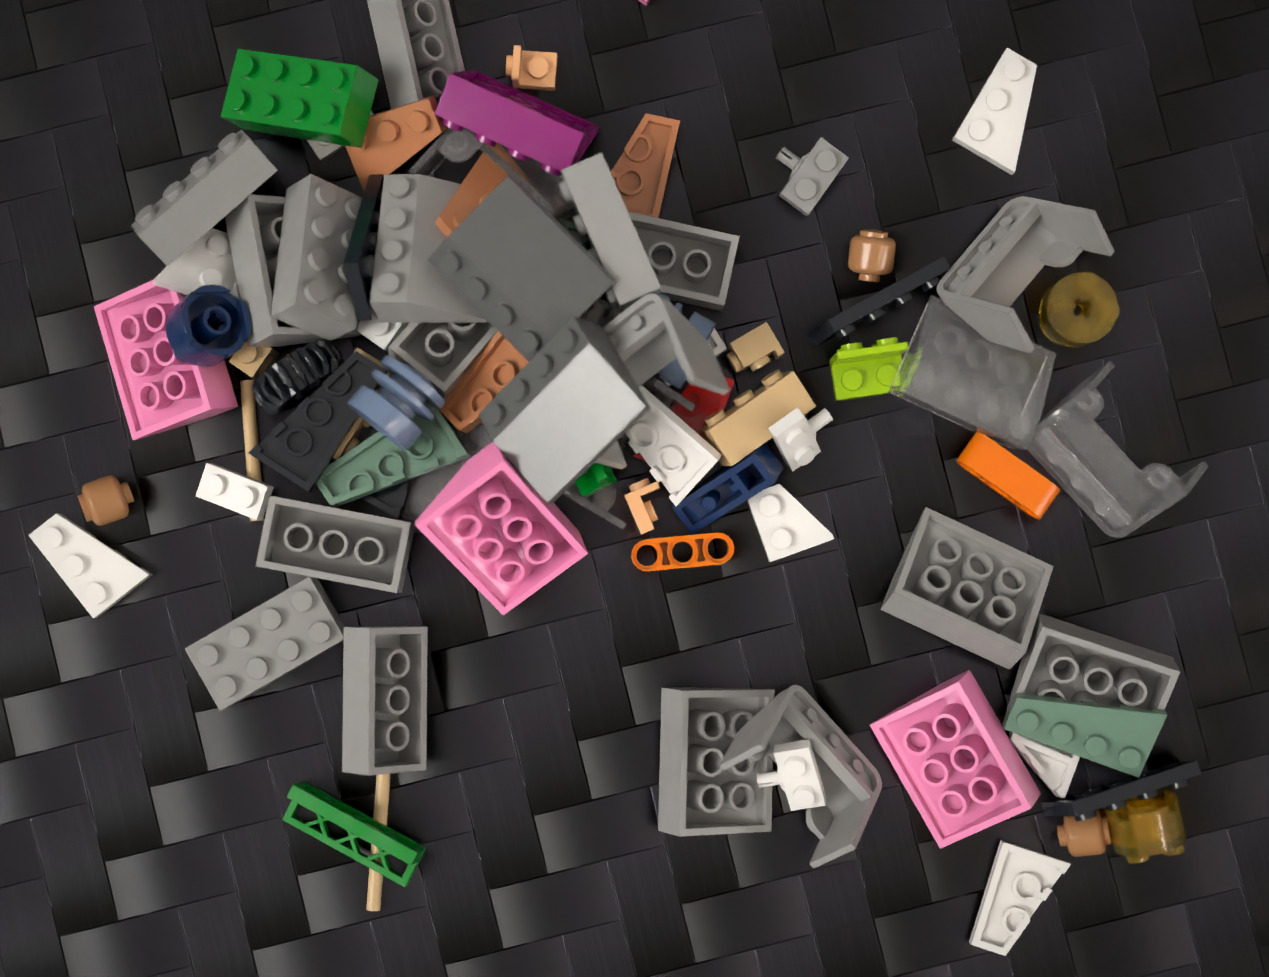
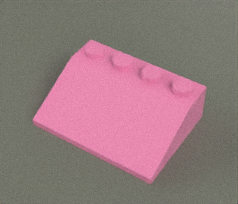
[94,280,238,440]
[415,442,588,615]
[870,670,1041,848]

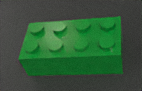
[220,49,379,148]

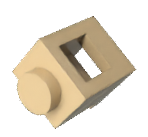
[726,322,784,373]
[229,339,280,380]

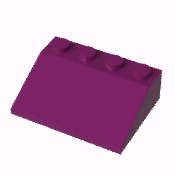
[435,69,600,176]

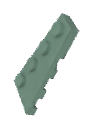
[316,403,471,508]
[1002,693,1167,778]

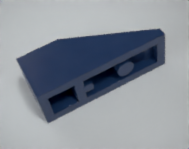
[671,442,784,534]

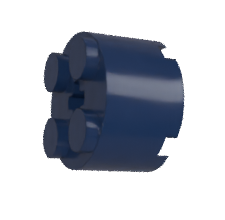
[166,285,251,367]

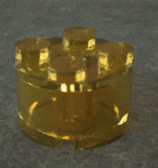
[1038,272,1120,348]
[1105,791,1186,864]

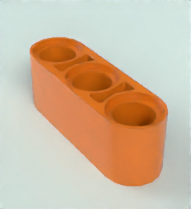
[956,432,1061,520]
[631,533,734,571]

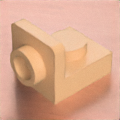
[506,45,558,91]
[624,478,660,535]

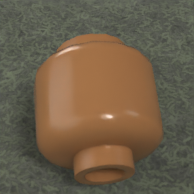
[848,229,896,282]
[77,475,134,526]
[1057,810,1112,857]

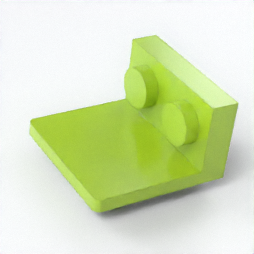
[829,337,909,401]

